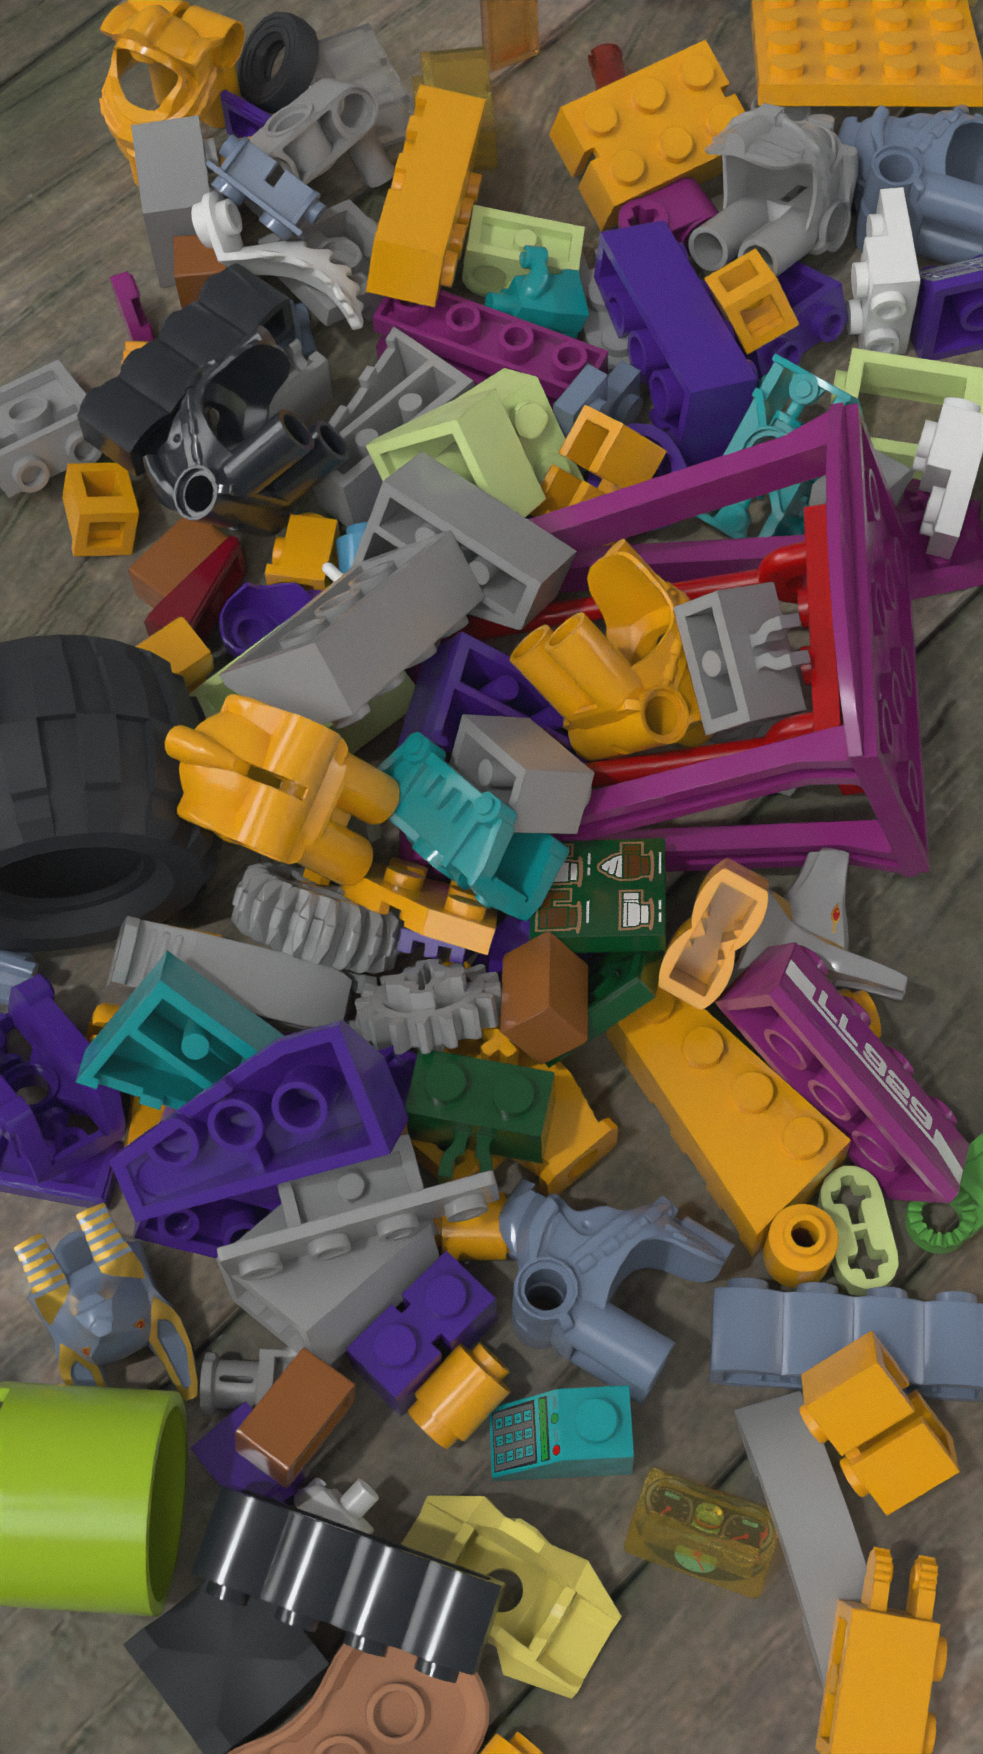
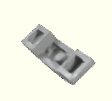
[734,1390,867,1688]

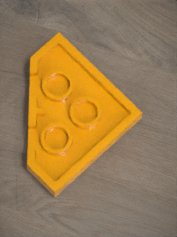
[302,858,498,955]

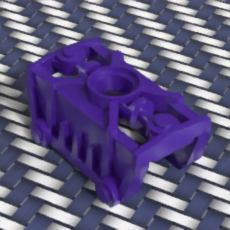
[0,974,125,1184]

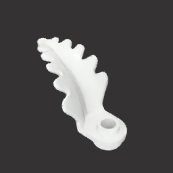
[191,191,364,330]

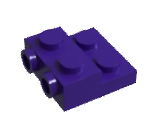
[710,261,849,380]

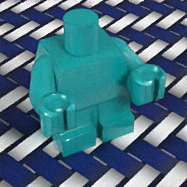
[485,245,589,339]

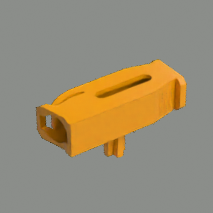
[414,956,618,1196]

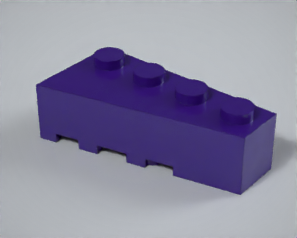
[594,220,759,467]

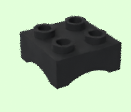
[123,1579,330,1754]

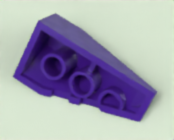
[109,1020,409,1222]

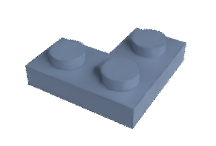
[553,360,643,475]

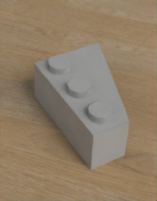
[313,327,475,527]
[351,451,577,631]

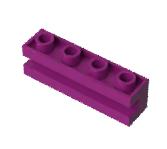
[372,290,608,410]

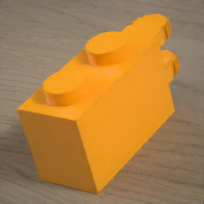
[815,1547,947,1754]

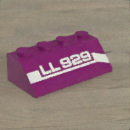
[714,942,969,1203]

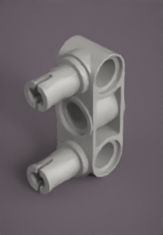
[245,78,395,233]

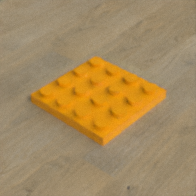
[750,0,983,107]

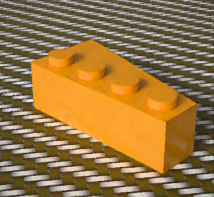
[606,981,851,1258]

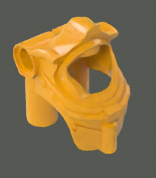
[99,0,245,186]
[510,539,714,762]
[165,694,400,886]

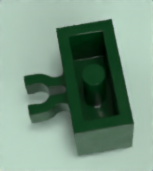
[405,1048,555,1184]

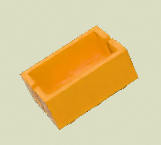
[549,39,745,231]

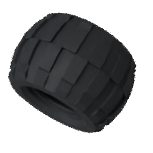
[0,634,223,952]

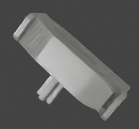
[106,916,377,1036]

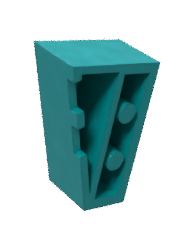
[76,950,284,1110]

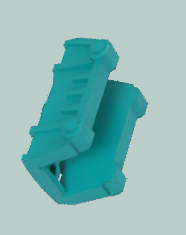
[696,353,868,539]
[377,732,568,921]

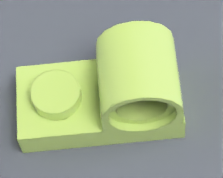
[462,205,585,297]

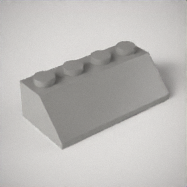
[219,530,485,729]

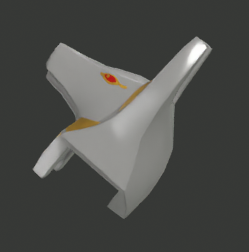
[724,847,908,1001]

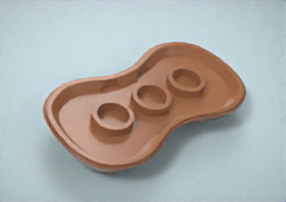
[227,1643,489,1754]

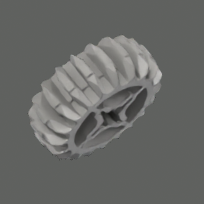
[231,862,405,974]

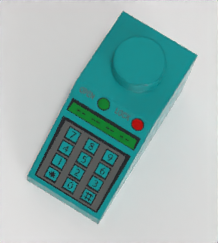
[489,1385,634,1482]

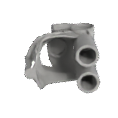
[689,103,859,277]

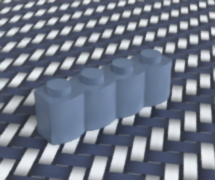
[709,1278,983,1402]

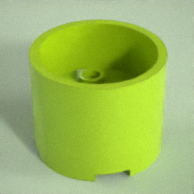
[0,1381,188,1617]

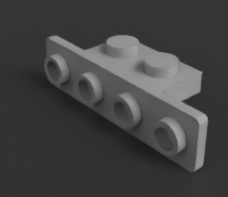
[217,1134,500,1281]

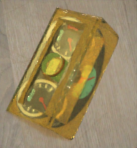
[624,1467,778,1599]

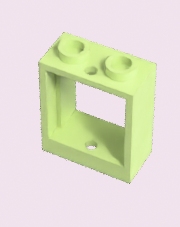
[830,348,983,493]

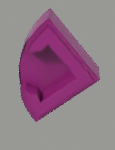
[110,271,155,342]

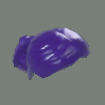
[219,582,322,659]

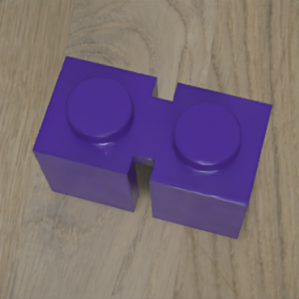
[346,1251,498,1417]

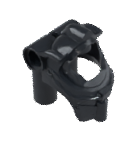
[143,325,350,537]

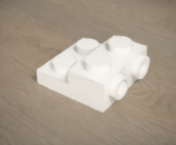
[846,187,920,355]
[912,397,983,559]

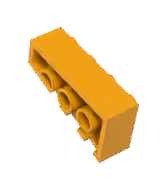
[366,84,486,307]

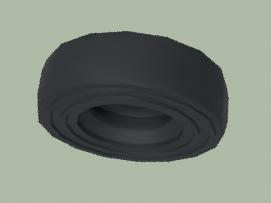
[238,11,319,113]

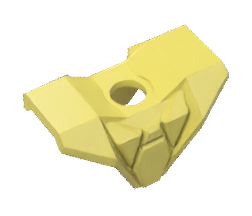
[401,1495,621,1699]

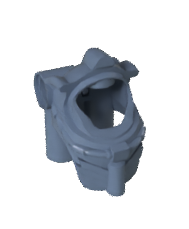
[837,104,983,264]
[499,1179,735,1406]

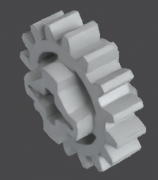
[355,959,502,1054]

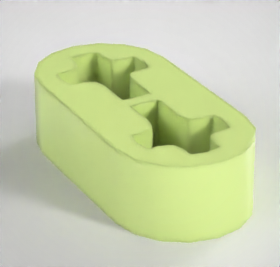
[818,1166,899,1297]

